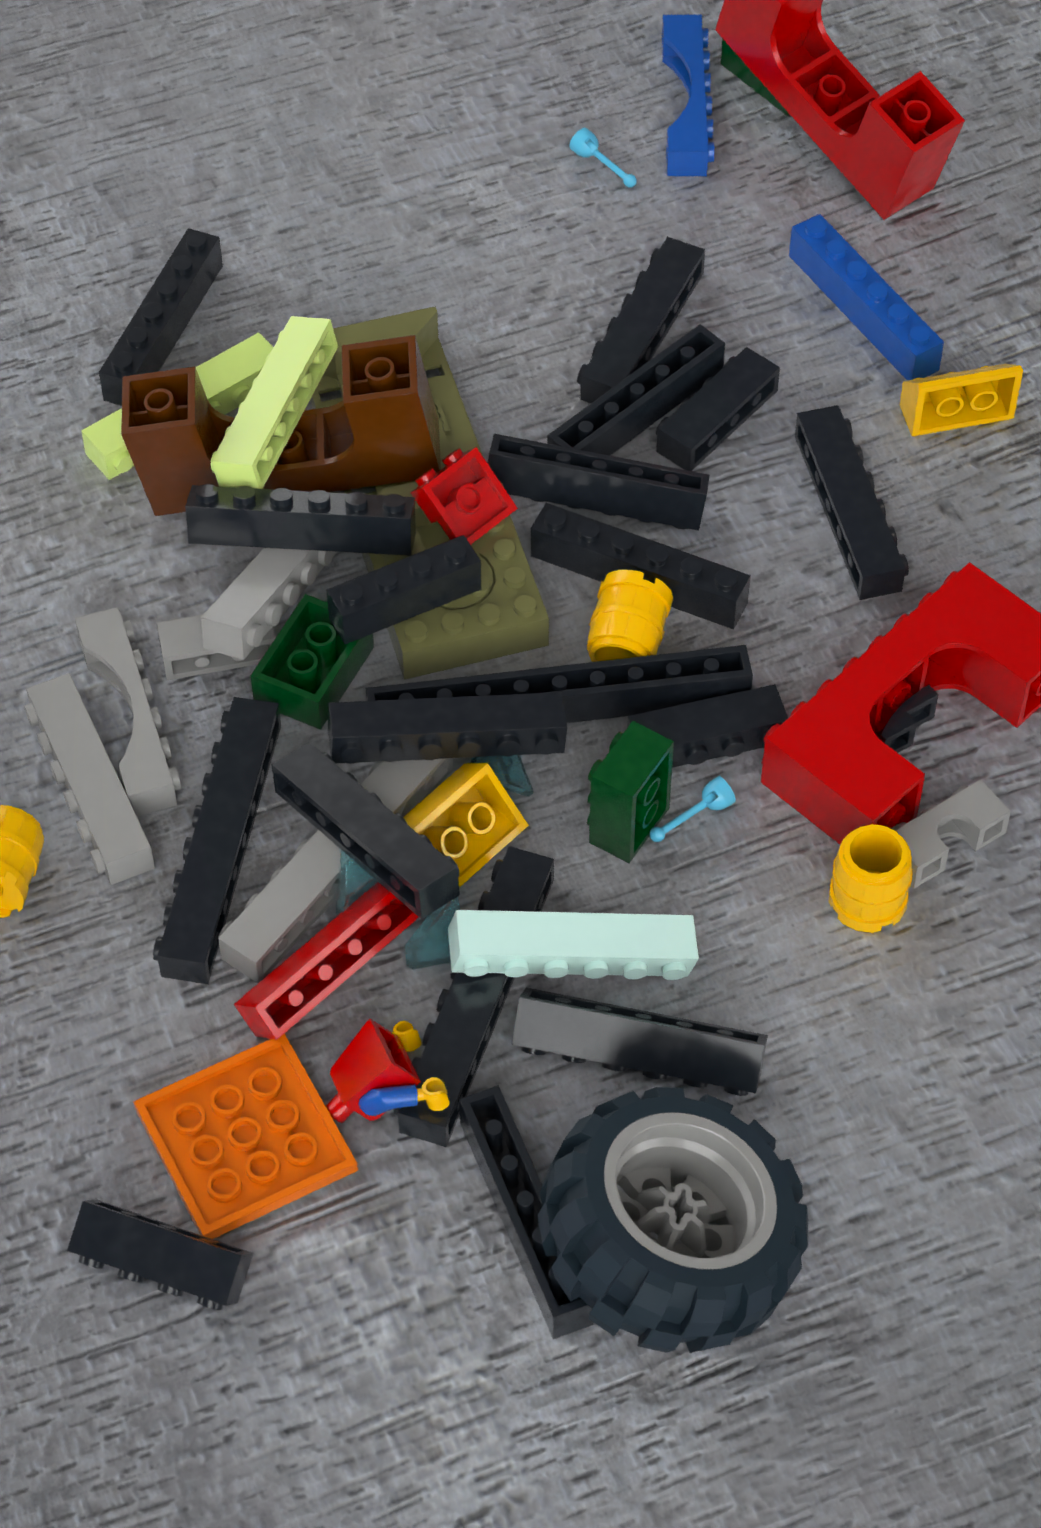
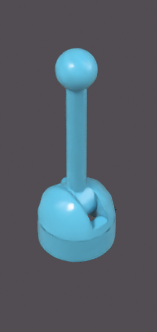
[569,128,637,187]
[649,776,736,842]

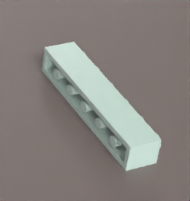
[448,910,699,980]

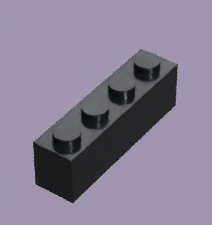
[656,347,780,471]
[326,535,482,644]
[627,684,788,768]
[67,1199,253,1310]

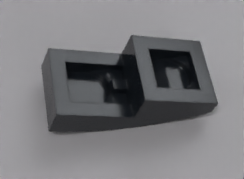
[880,685,938,753]

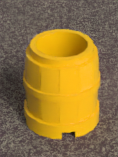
[587,570,673,662]
[0,805,44,918]
[828,824,913,933]

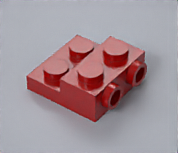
[410,447,518,545]

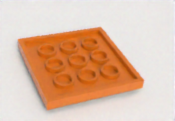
[133,1034,358,1239]

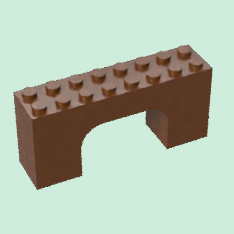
[121,335,441,516]

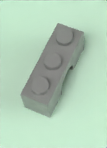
[892,779,1011,889]

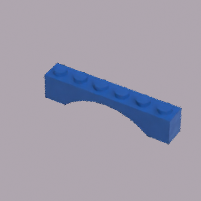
[662,15,714,176]

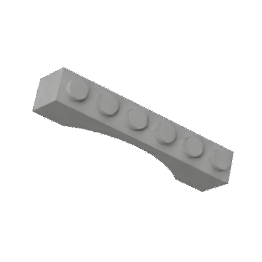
[75,607,181,816]

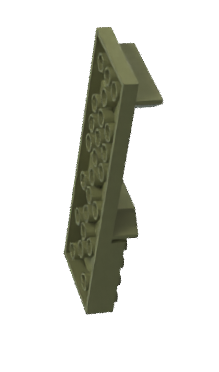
[310,306,549,680]

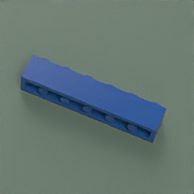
[789,214,944,381]

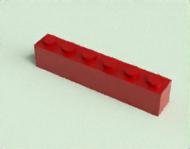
[234,882,419,1040]

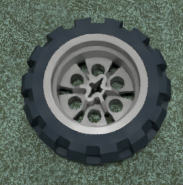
[538,1087,808,1353]

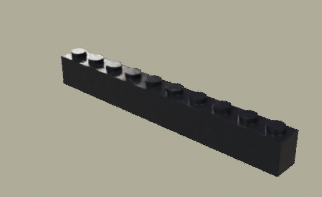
[366,645,753,723]

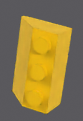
[899,364,1023,437]
[403,763,529,888]

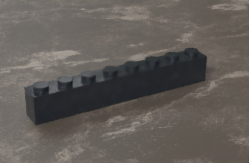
[153,697,281,984]
[394,846,554,1147]

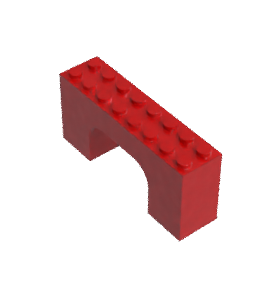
[715,0,965,220]
[761,562,1041,845]

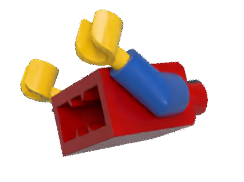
[326,1019,450,1123]

